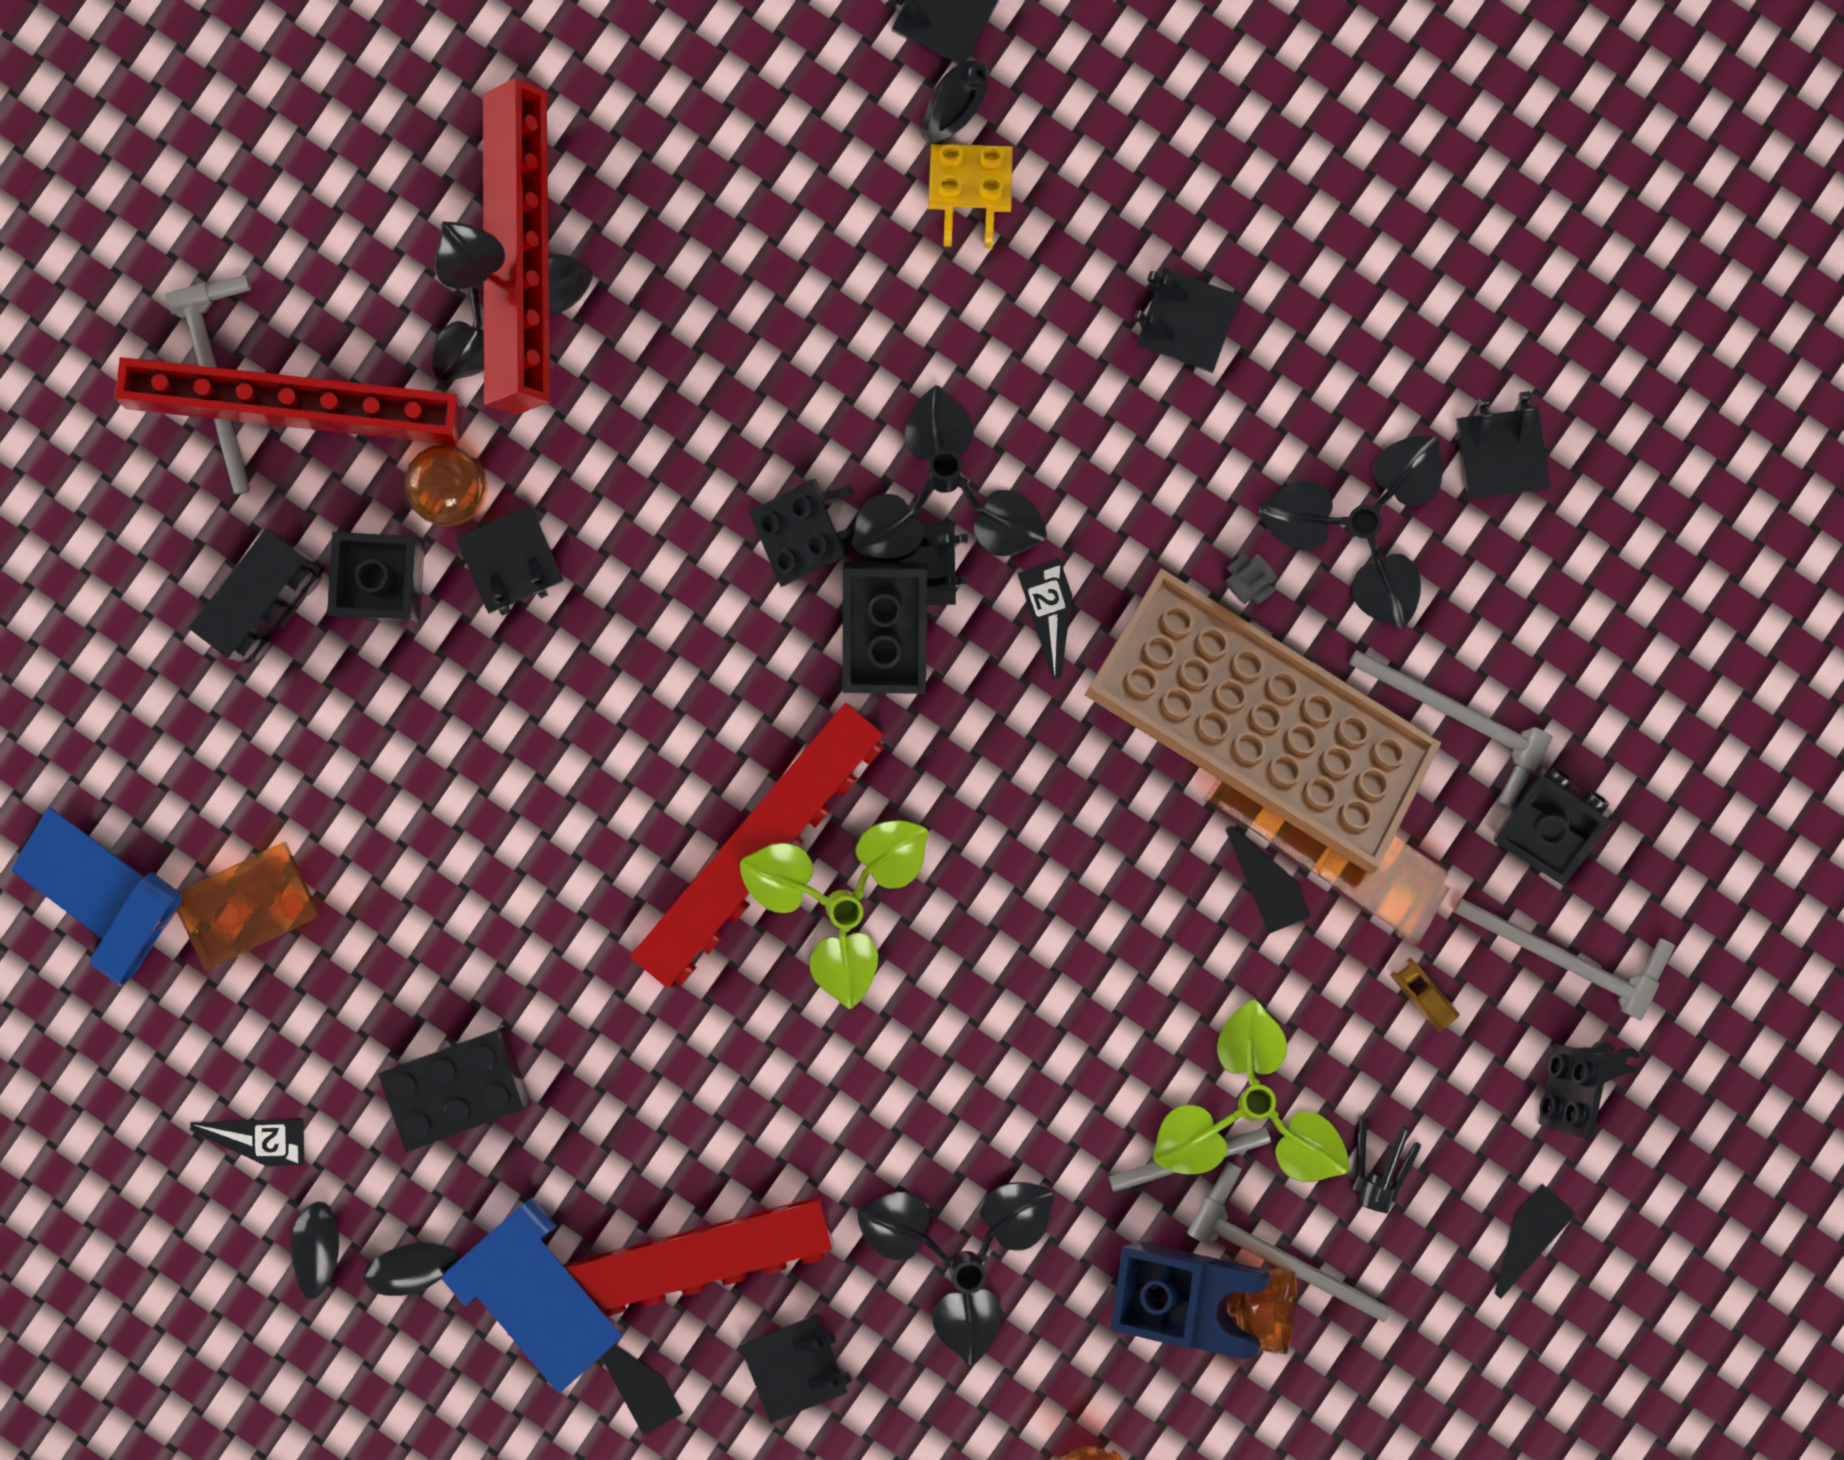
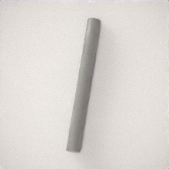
[1108,1127,1271,1193]

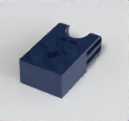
[1110,1241,1271,1359]

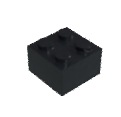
[327,532,425,623]

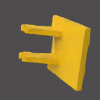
[928,144,1012,249]

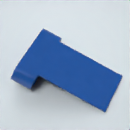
[10,807,184,986]
[441,1198,623,1394]

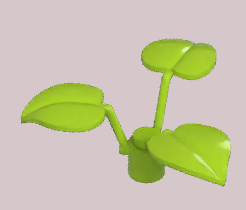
[740,820,929,1009]
[1153,1000,1349,1182]

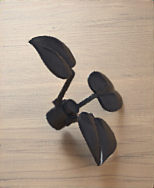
[431,221,593,380]
[851,385,1047,560]
[1258,436,1443,629]
[857,1182,1054,1366]

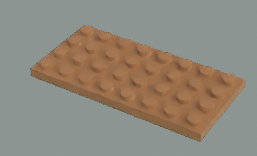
[1084,568,1441,874]

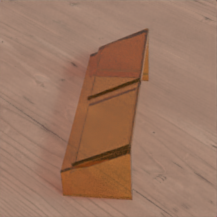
[1203,778,1449,944]

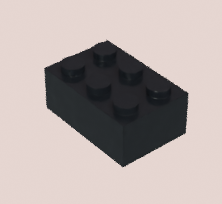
[188,528,325,664]
[842,562,927,694]
[378,1027,531,1152]

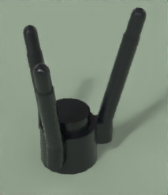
[1351,1115,1421,1213]

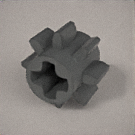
[1225,554,1277,605]

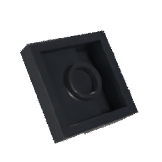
[1494,766,1613,886]

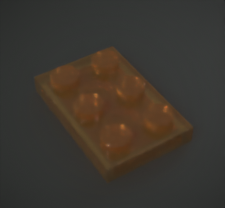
[176,842,321,971]

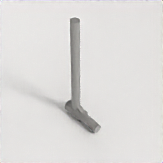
[165,274,252,495]
[1348,650,1553,809]
[1454,898,1675,1021]
[1187,1161,1391,1322]

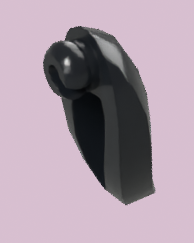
[922,60,989,143]
[291,1201,340,1299]
[364,1243,458,1296]

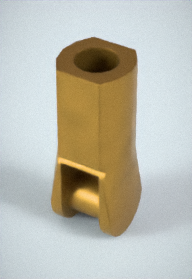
[1390,958,1460,1032]

